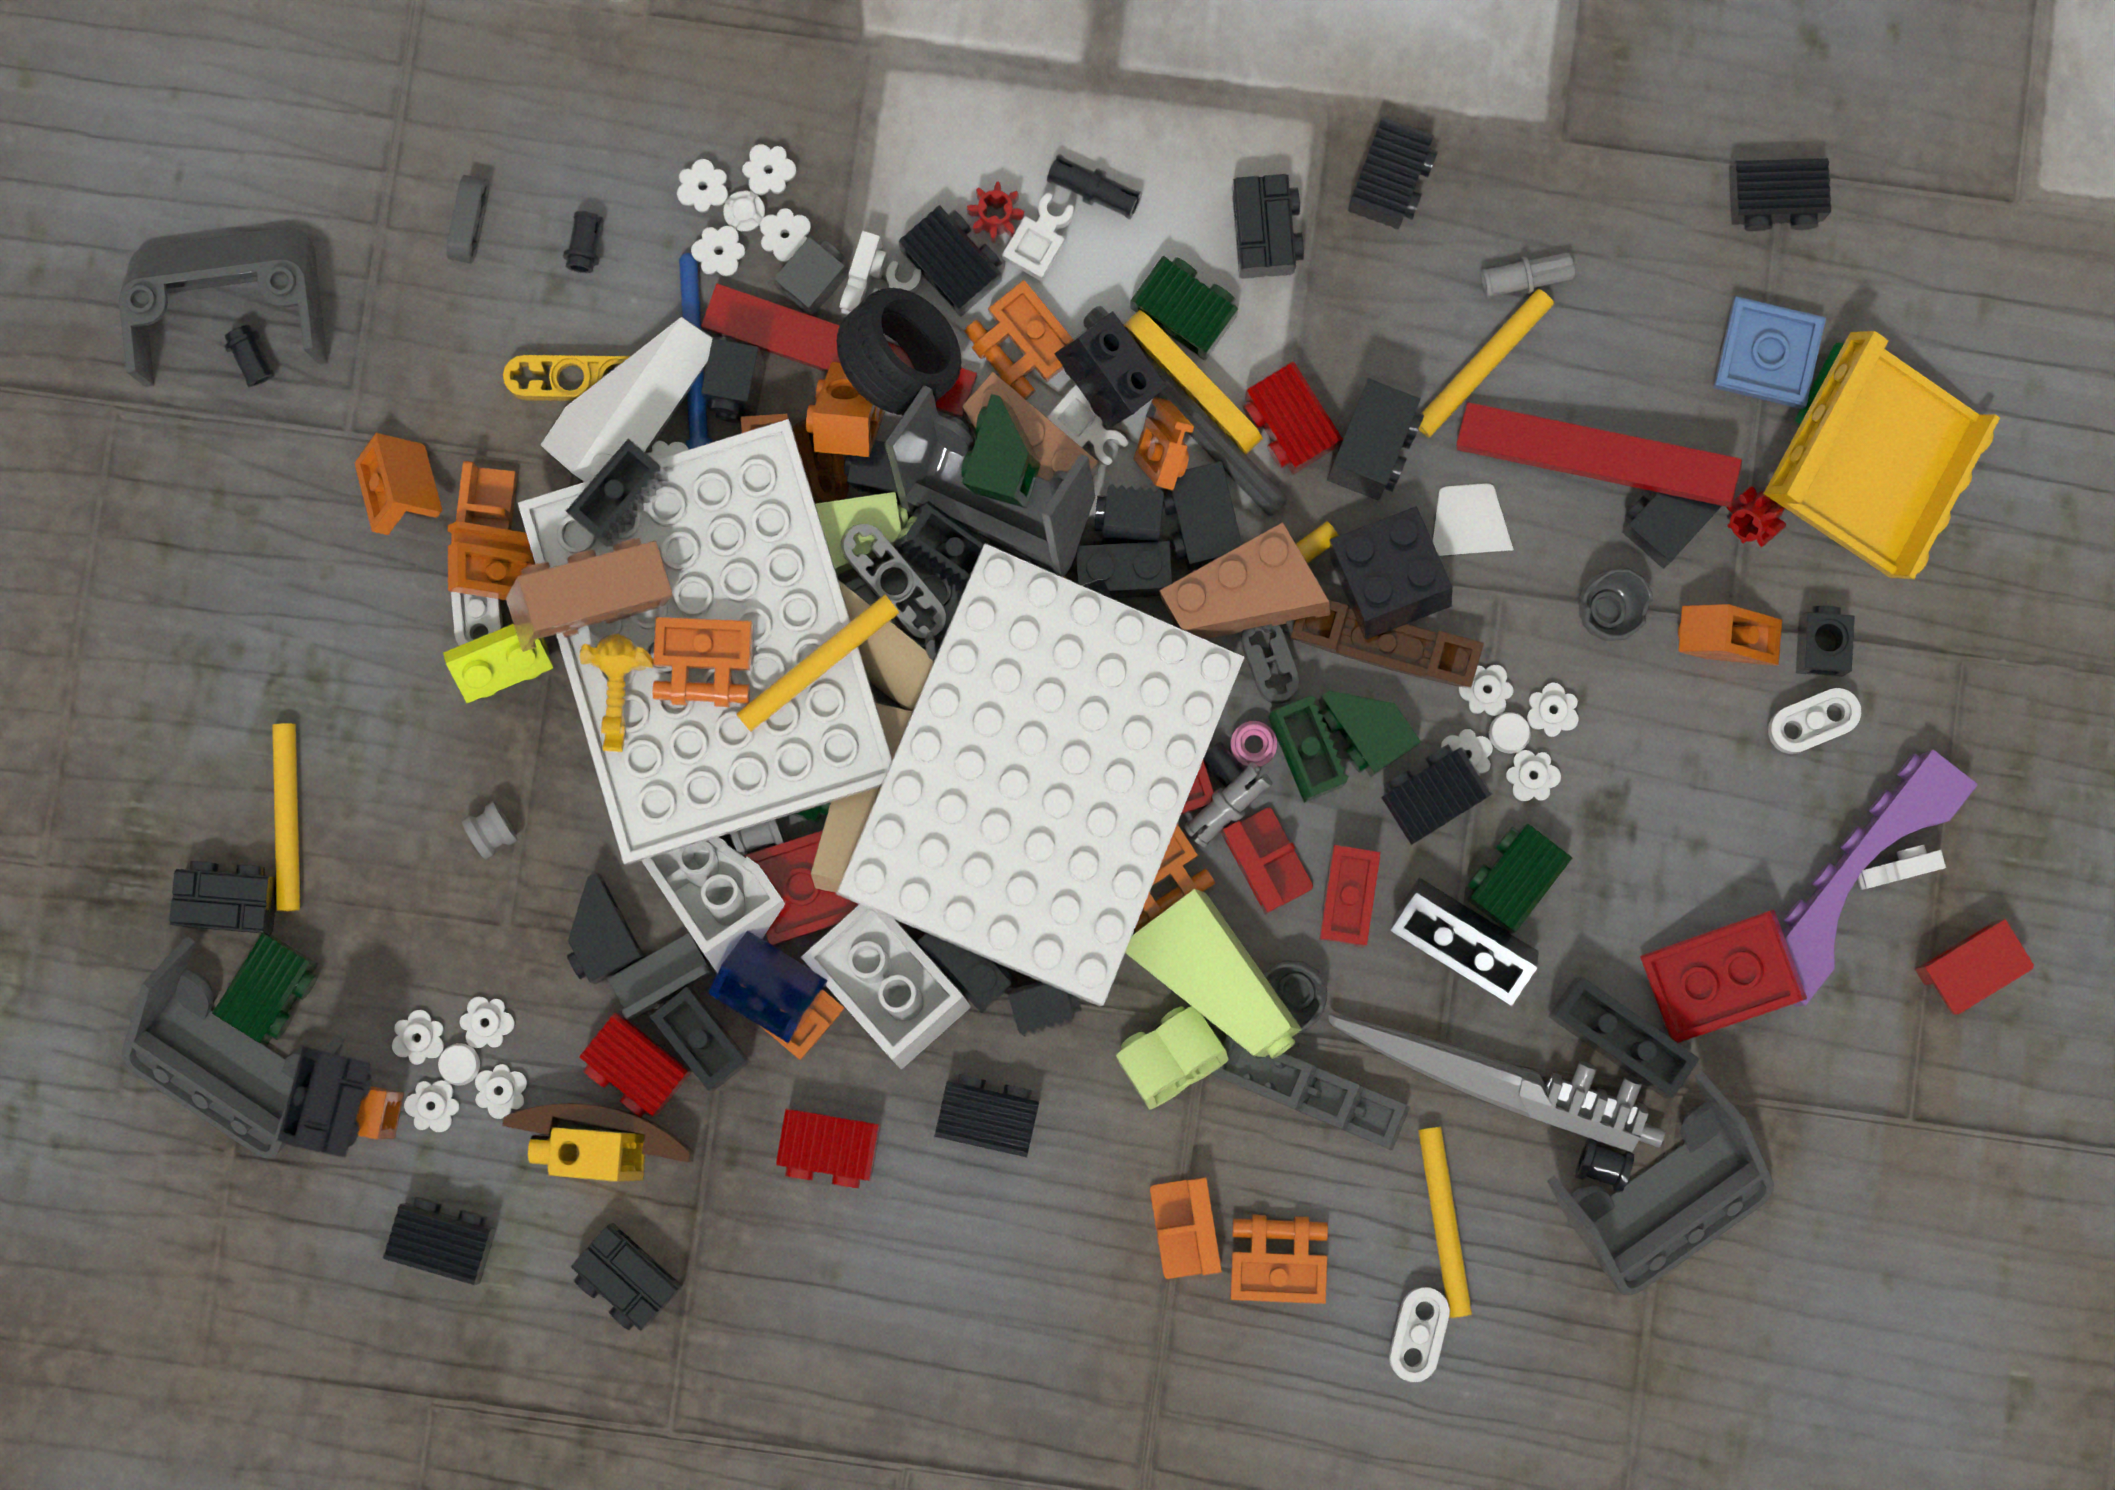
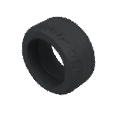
[836,288,962,416]

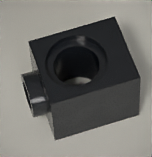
[844,440,900,499]
[1796,606,1855,677]

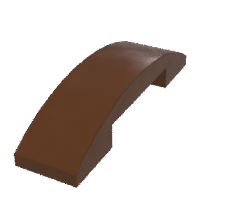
[1291,600,1484,689]
[502,1103,695,1162]

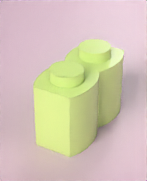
[1116,1006,1229,1110]

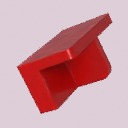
[1221,808,1313,915]
[1319,845,1381,948]
[1915,919,2034,1015]

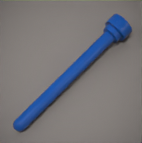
[679,253,713,450]

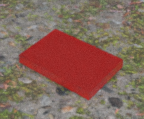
[1640,909,1807,1043]

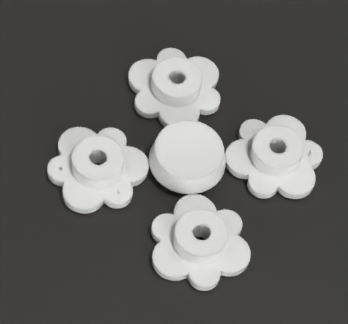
[677,144,811,277]
[1441,665,1579,801]
[392,997,527,1132]

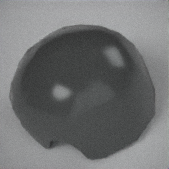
[1579,568,1653,641]
[1263,960,1327,1035]

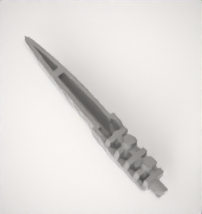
[1328,1014,1665,1152]

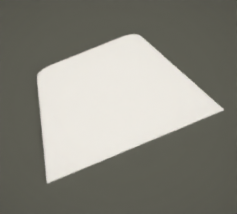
[1433,483,1514,556]

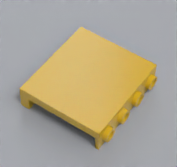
[1763,331,2000,579]

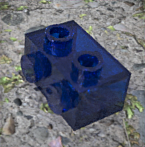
[708,931,828,1043]

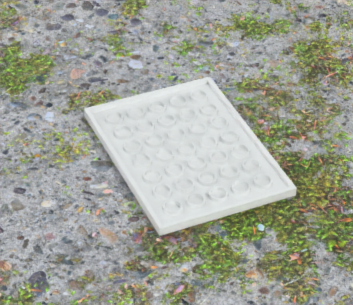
[518,419,893,865]
[836,544,1244,1006]

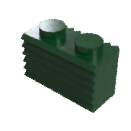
[1130,256,1238,360]
[1268,696,1349,803]
[1467,824,1573,934]
[212,933,318,1044]

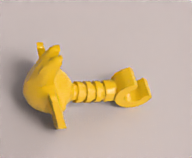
[579,633,653,752]

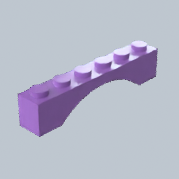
[1783,750,1978,1007]

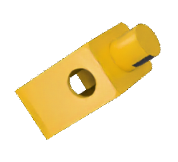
[528,1128,645,1181]

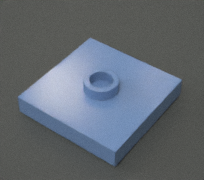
[1713,296,1826,409]

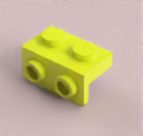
[443,624,553,704]

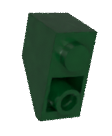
[961,394,1041,508]
[1318,691,1421,777]

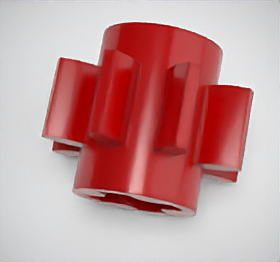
[967,182,1024,243]
[1726,486,1787,547]

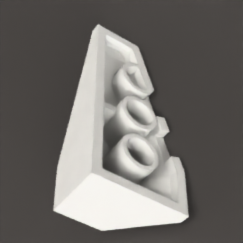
[541,317,712,482]
[641,837,785,974]

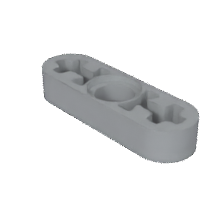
[841,524,946,638]

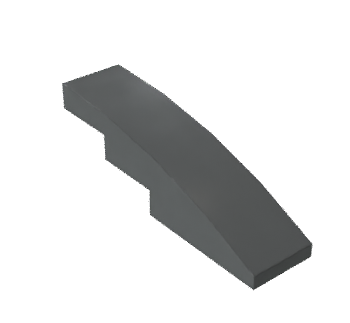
[1211,1035,1410,1151]

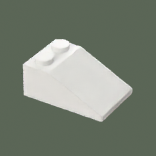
[801,904,971,1070]

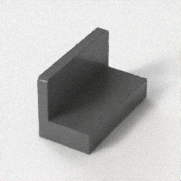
[608,933,714,1020]

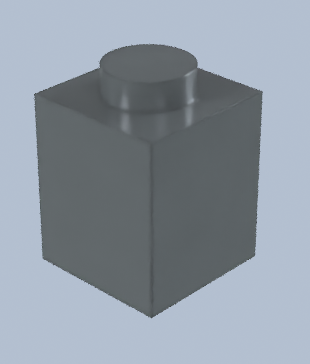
[773,237,847,316]

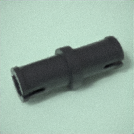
[1047,154,1142,220]

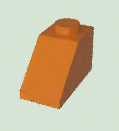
[1678,604,1782,666]

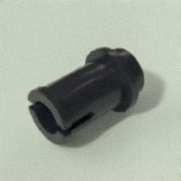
[563,211,604,273]
[224,325,275,387]
[1203,741,1257,787]

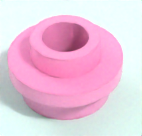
[1230,721,1277,767]

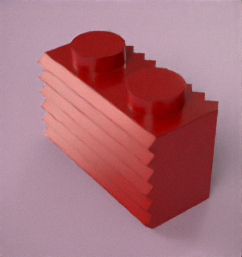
[1242,361,1343,474]
[579,1013,692,1118]
[776,1109,881,1188]

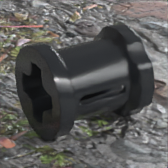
[1575,1138,1634,1193]

